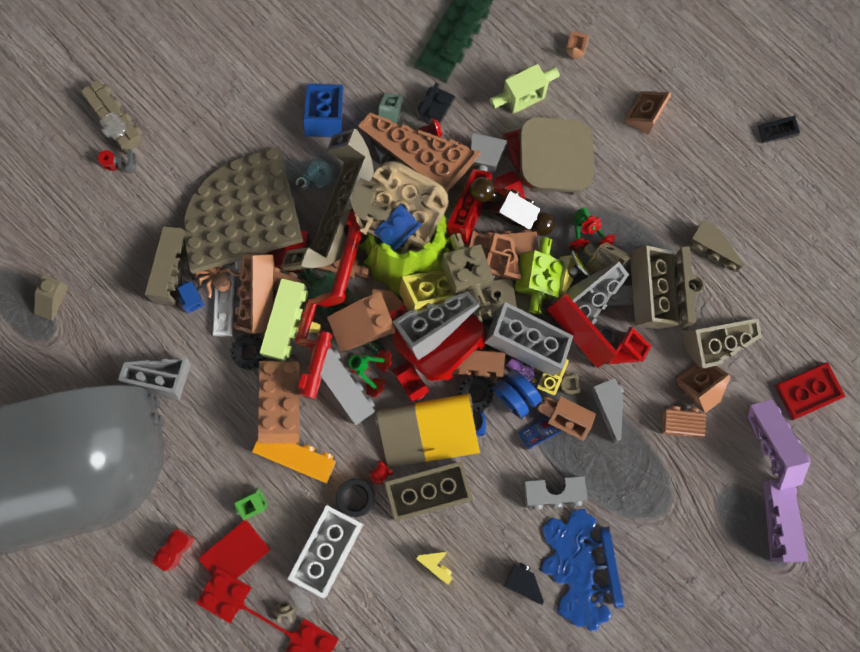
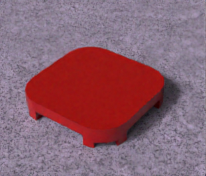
[393,313,486,382]

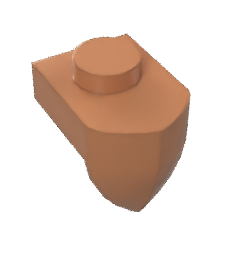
[566,31,589,59]

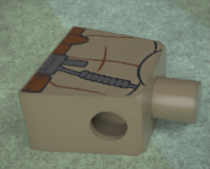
[583,242,632,274]

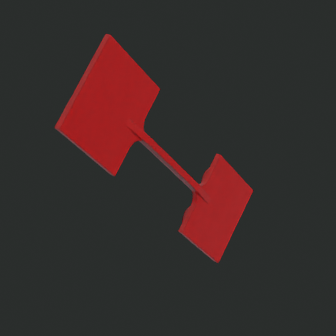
[196,567,339,652]

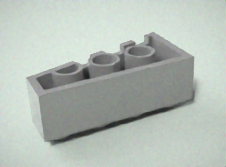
[309,348,375,425]

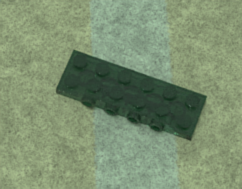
[415,0,494,83]

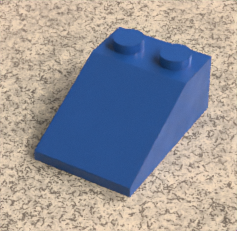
[304,84,343,137]

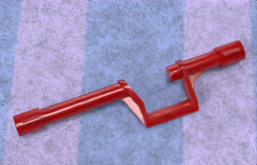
[295,210,364,400]

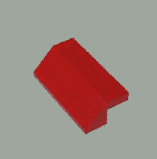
[545,293,618,368]

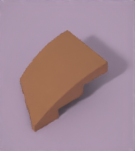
[468,231,522,280]

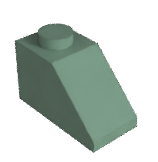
[379,93,403,124]

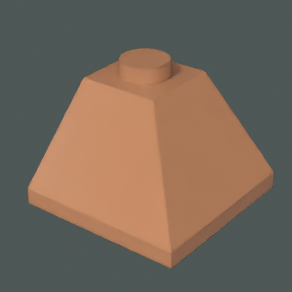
[675,364,730,413]

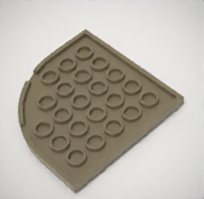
[184,146,303,274]

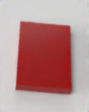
[774,362,846,420]
[198,519,271,579]

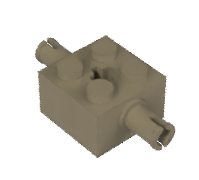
[441,233,494,308]

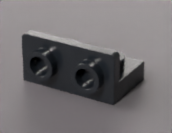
[417,82,455,125]

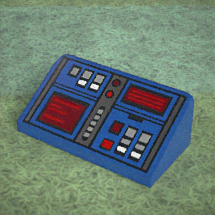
[518,417,563,450]

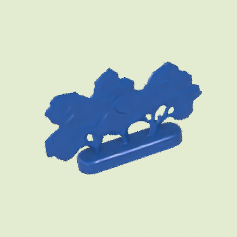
[541,509,624,632]

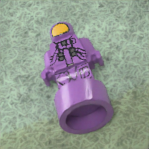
[505,357,539,386]

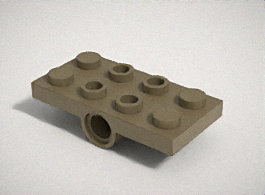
[674,247,705,331]

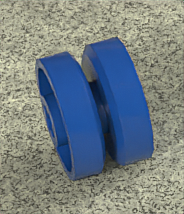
[492,369,542,419]

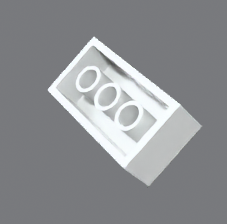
[288,505,364,598]

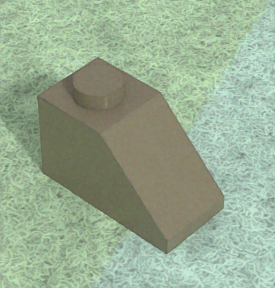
[34,275,68,321]

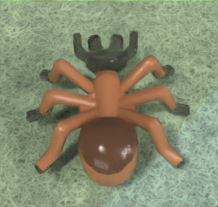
[192,262,240,299]

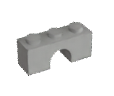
[523,476,587,510]

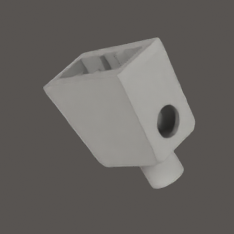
[470,133,507,173]

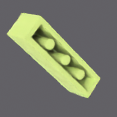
[260,279,308,361]

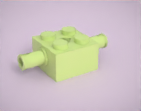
[489,64,559,114]

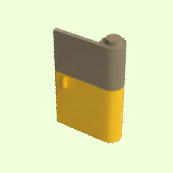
[374,393,480,468]

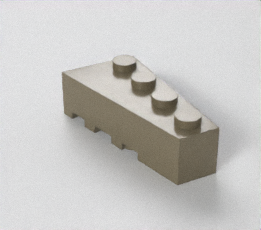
[145,226,187,306]

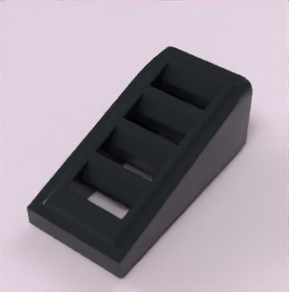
[758,115,800,144]

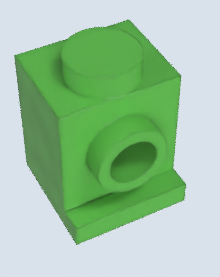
[234,487,268,520]

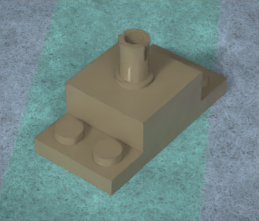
[475,279,535,325]

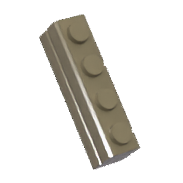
[80,80,143,153]

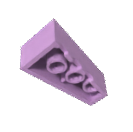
[747,400,810,490]

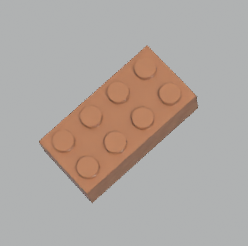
[258,361,299,443]

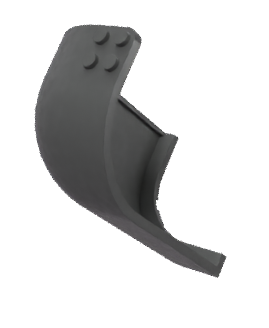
[0,385,164,556]

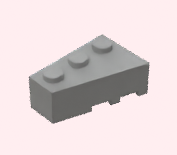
[118,357,191,400]

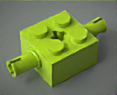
[514,237,564,314]

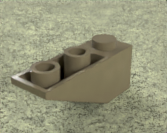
[688,220,744,272]

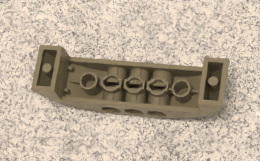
[281,128,374,271]

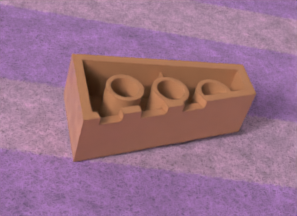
[451,349,505,379]

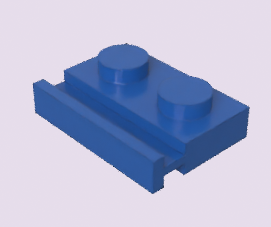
[373,204,421,251]

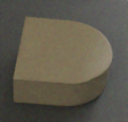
[559,374,581,395]

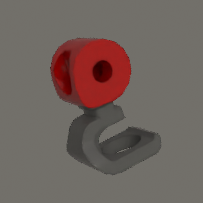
[98,149,137,174]

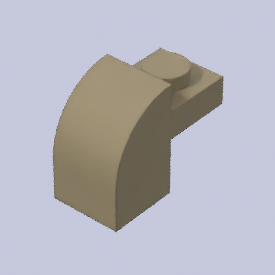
[351,178,393,221]

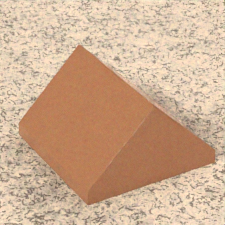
[624,91,671,135]

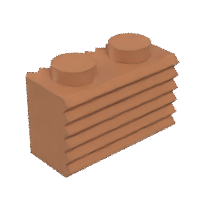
[662,406,706,438]

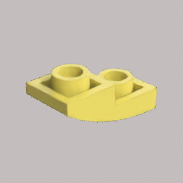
[537,359,569,396]

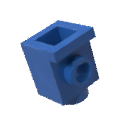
[178,281,205,314]

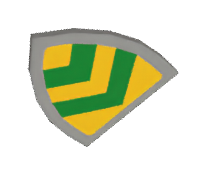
[569,250,593,279]

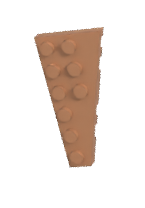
[358,113,481,194]

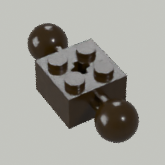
[470,177,555,236]

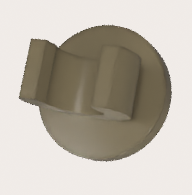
[274,602,294,624]

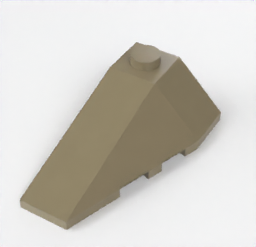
[682,318,762,369]

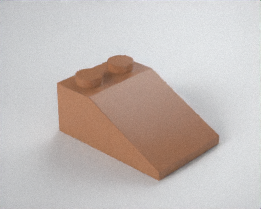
[327,292,395,353]

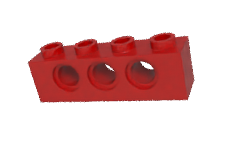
[447,169,492,244]

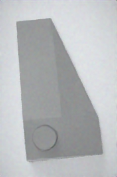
[393,292,479,360]

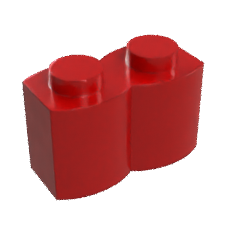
[152,529,194,571]

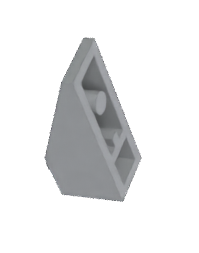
[591,378,624,443]

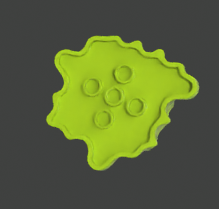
[359,215,451,299]

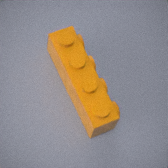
[252,439,336,484]

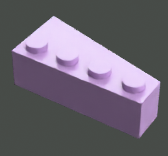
[763,480,809,562]

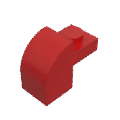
[392,361,429,402]

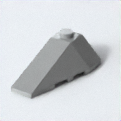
[551,260,629,325]

